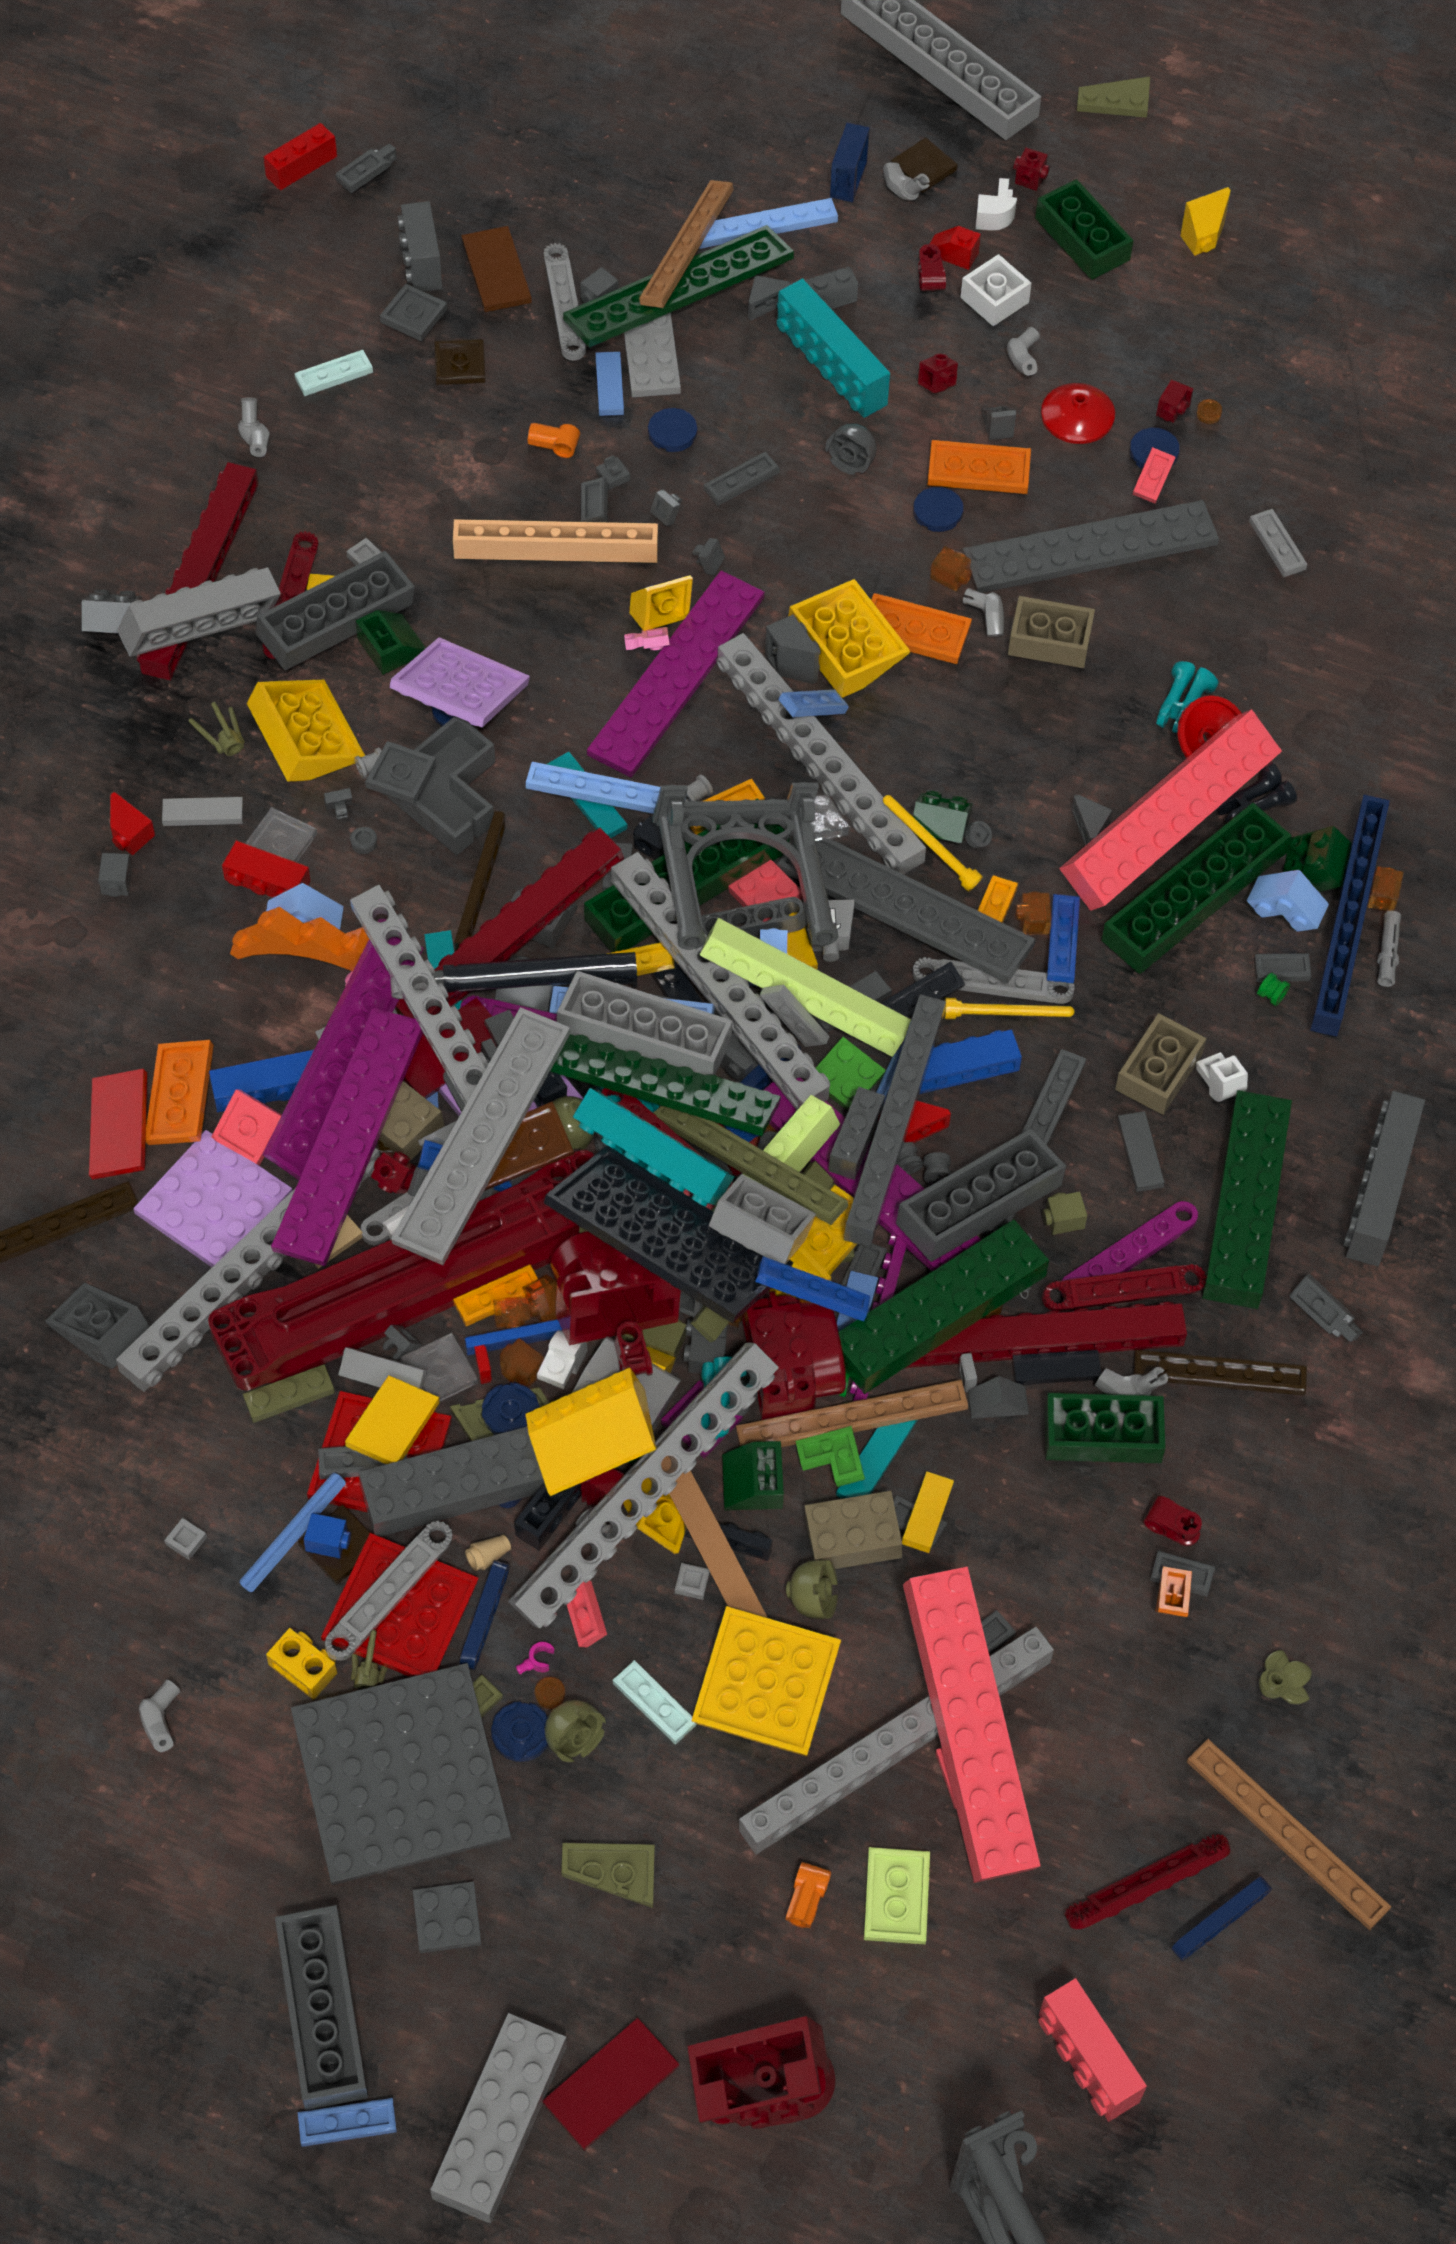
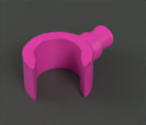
[516,1642,555,1675]

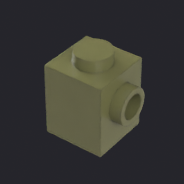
[1042,1192,1087,1235]

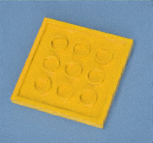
[691,1606,841,1757]

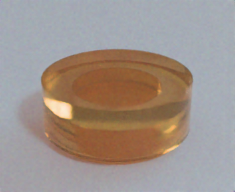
[1197,399,1222,424]
[535,1677,565,1709]

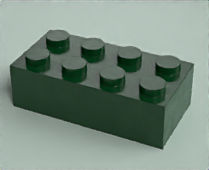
[1035,179,1134,280]
[1045,1393,1166,1463]

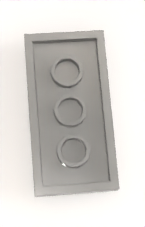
[623,312,681,397]

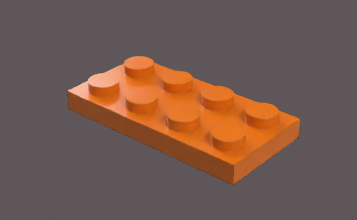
[928,440,1031,494]
[871,593,972,664]
[145,1040,214,1145]

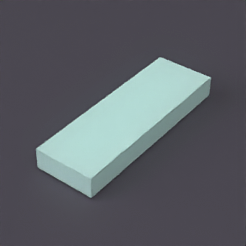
[295,350,373,396]
[613,1660,697,1745]

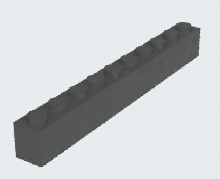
[844,994,946,1248]

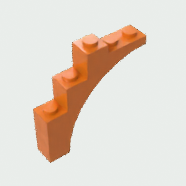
[230,906,369,971]

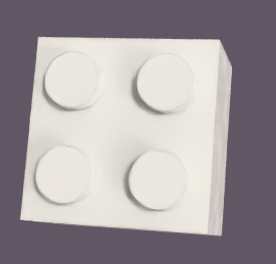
[961,254,1031,326]

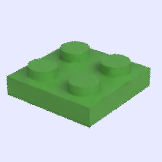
[815,1037,886,1111]

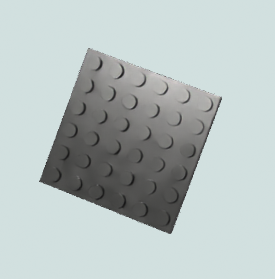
[291,1663,511,1885]

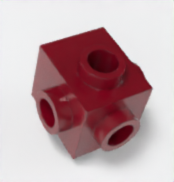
[1013,148,1050,191]
[918,353,958,393]
[370,1151,416,1194]

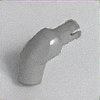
[883,163,930,201]
[1007,327,1040,376]
[238,397,270,457]
[963,588,1004,637]
[1095,1367,1168,1396]
[139,1679,181,1752]

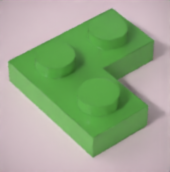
[796,1426,865,1487]

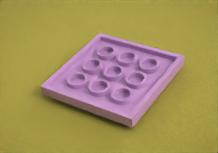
[389,637,530,727]
[133,1130,292,1267]

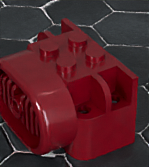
[551,1231,681,1346]
[741,1291,846,1420]
[687,2016,835,2129]

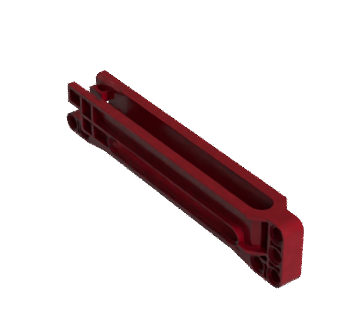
[208,1150,595,1391]

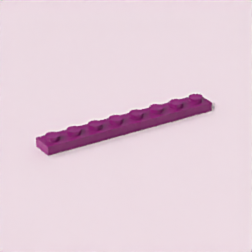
[849,1233,906,1402]

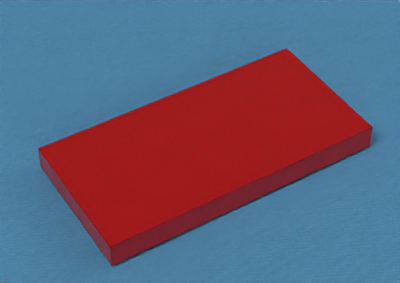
[89,1069,147,1180]

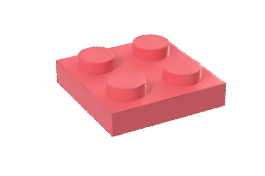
[728,860,803,922]
[211,1089,282,1165]

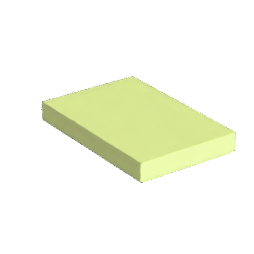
[864,1847,930,1945]

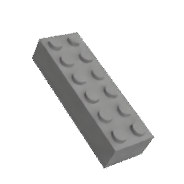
[117,567,281,657]
[557,971,733,1075]
[430,2013,567,2224]

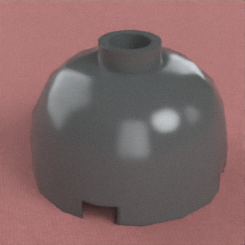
[825,423,877,475]

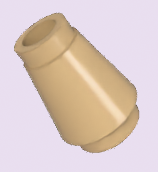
[465,1535,511,1571]

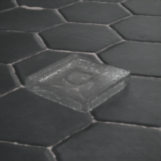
[245,807,317,862]

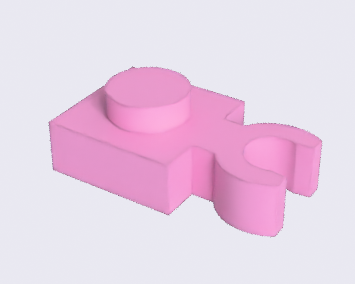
[624,627,670,650]

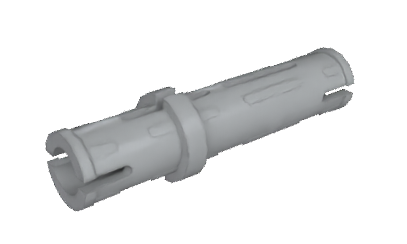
[1377,910,1401,987]

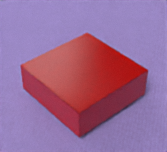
[474,1345,492,1384]

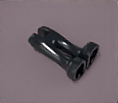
[1216,762,1297,823]

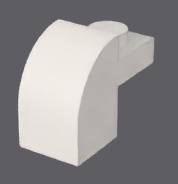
[975,178,1017,230]
[1196,1052,1248,1102]
[537,1330,588,1389]

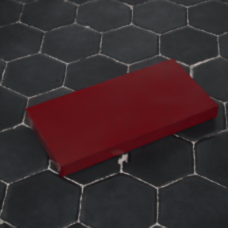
[404,997,497,1099]
[542,2018,679,2151]

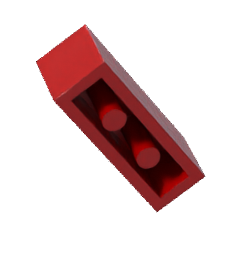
[263,123,337,191]
[222,841,311,898]

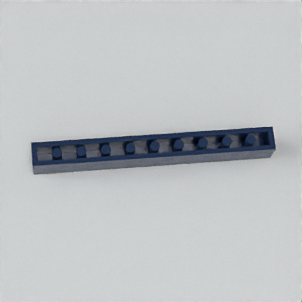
[1310,795,1390,1037]

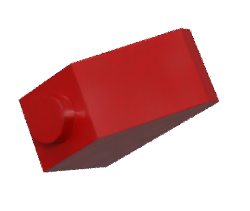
[930,226,981,270]
[110,792,155,856]
[904,1101,951,1143]

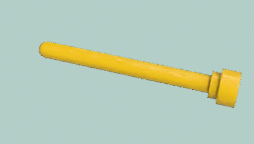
[883,795,983,892]
[944,997,1074,1019]

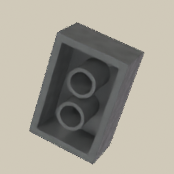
[397,201,442,292]

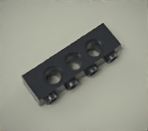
[514,1482,581,1551]

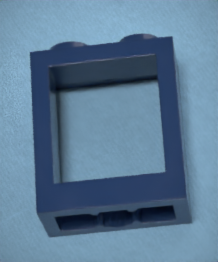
[830,123,870,202]

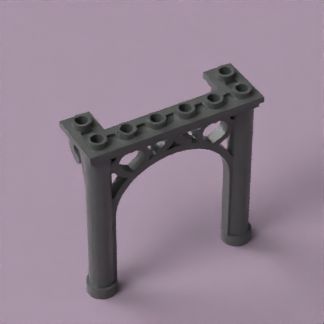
[652,782,838,950]
[950,2110,1048,2244]

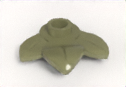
[1259,1650,1312,1705]

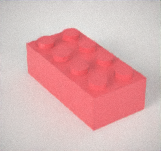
[1038,1978,1147,2122]

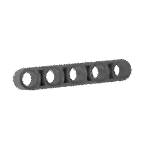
[701,897,808,939]

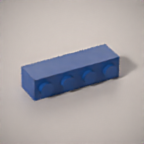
[920,1030,1022,1094]
[209,1050,314,1112]

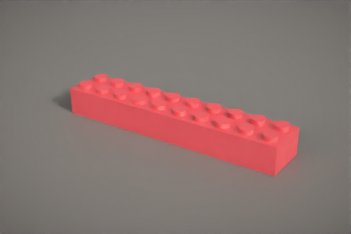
[1059,709,1282,911]
[903,1567,1040,1883]

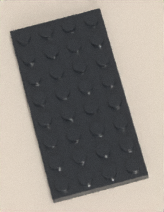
[544,1145,794,1323]

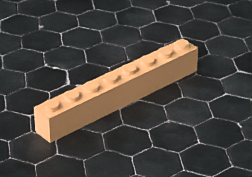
[453,519,658,563]

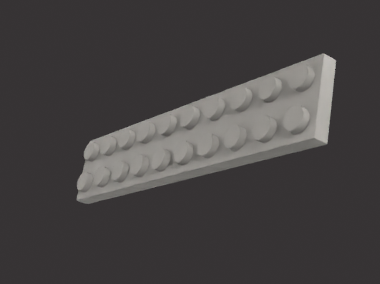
[391,1007,571,1265]

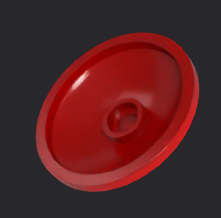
[1041,383,1115,444]
[1178,696,1242,758]

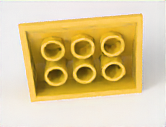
[788,579,910,698]
[247,679,365,782]
[526,1368,656,1496]

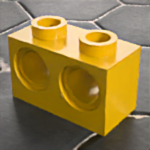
[266,1628,337,1700]

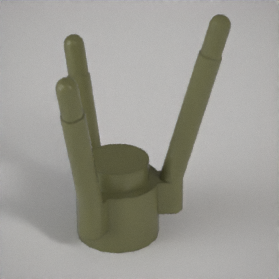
[189,702,245,756]
[350,1630,388,1690]

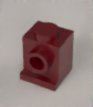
[1156,379,1194,423]

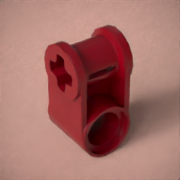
[918,244,946,292]
[614,1321,653,1376]
[1143,1496,1202,1546]

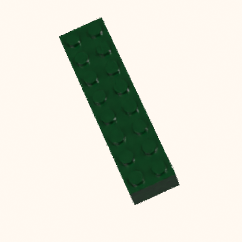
[584,798,789,952]
[1101,803,1292,974]
[1202,1090,1292,1309]
[839,1220,1049,1394]

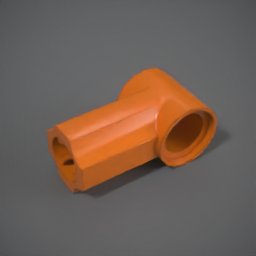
[527,423,581,458]
[785,1862,831,1928]

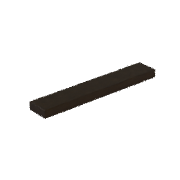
[454,810,506,951]
[0,1181,138,1263]
[1134,1350,1307,1396]

